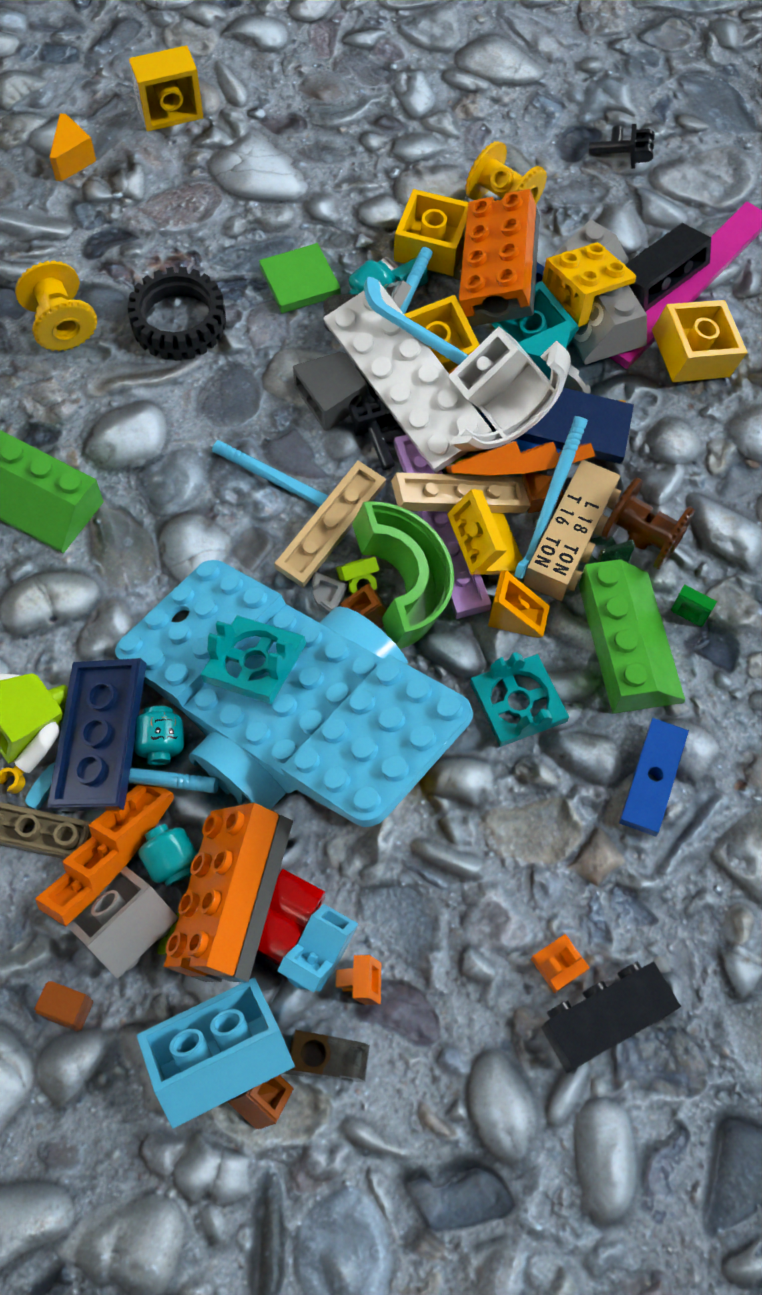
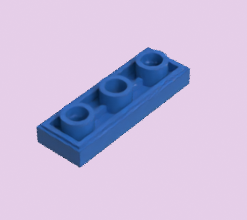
[619,718,689,837]

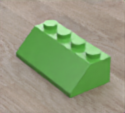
[0,430,104,554]
[578,559,685,714]

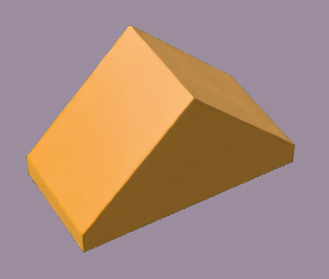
[49,113,96,181]
[488,570,550,638]

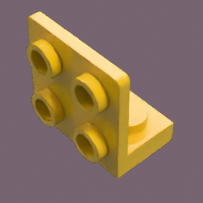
[542,242,636,327]
[447,489,523,575]

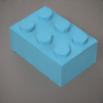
[136,977,295,1129]

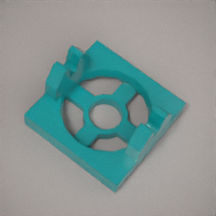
[200,615,306,705]
[470,652,569,747]

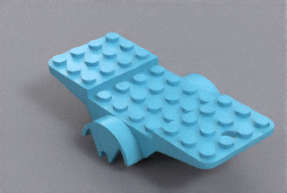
[115,560,473,827]

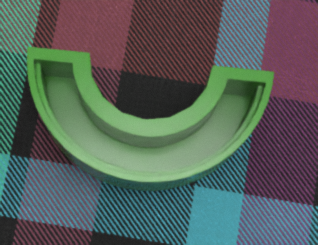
[352,501,454,649]

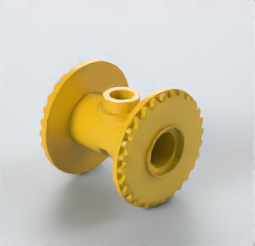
[465,141,547,205]
[15,260,97,351]

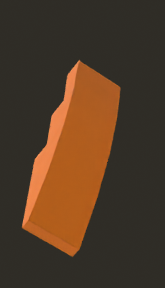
[445,441,595,476]
[35,784,174,927]

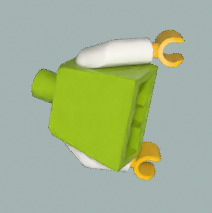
[0,673,68,794]

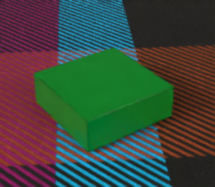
[671,584,717,627]

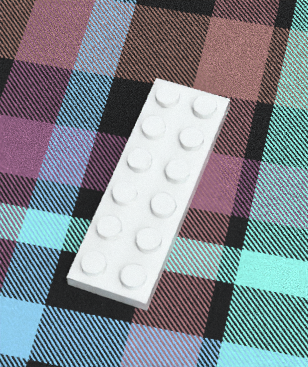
[323,282,492,474]

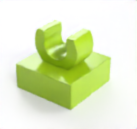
[336,557,379,595]

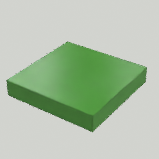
[259,243,341,313]

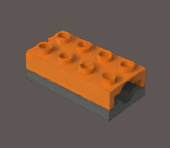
[459,189,540,326]
[163,803,293,982]

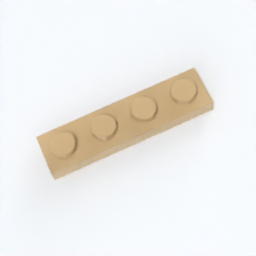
[274,461,386,588]
[391,472,531,513]

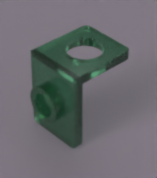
[588,536,635,564]

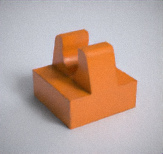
[531,934,590,993]
[335,955,382,1005]

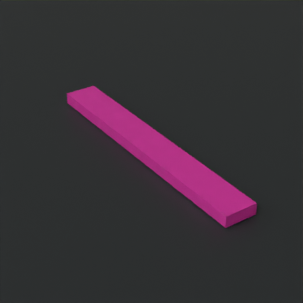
[609,201,762,369]

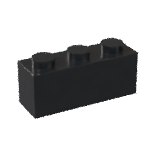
[625,222,711,312]
[541,961,681,1073]

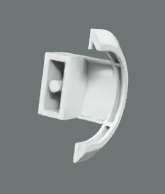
[448,327,571,452]

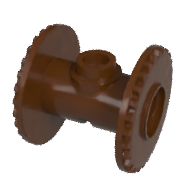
[602,478,695,570]

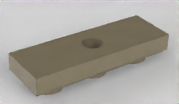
[0,802,92,859]

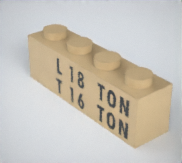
[523,460,621,601]

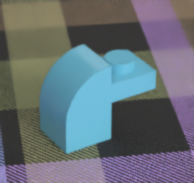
[277,904,358,993]

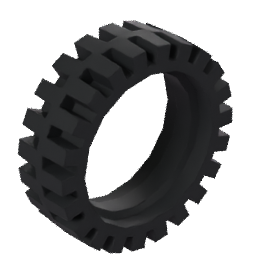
[127,267,226,361]

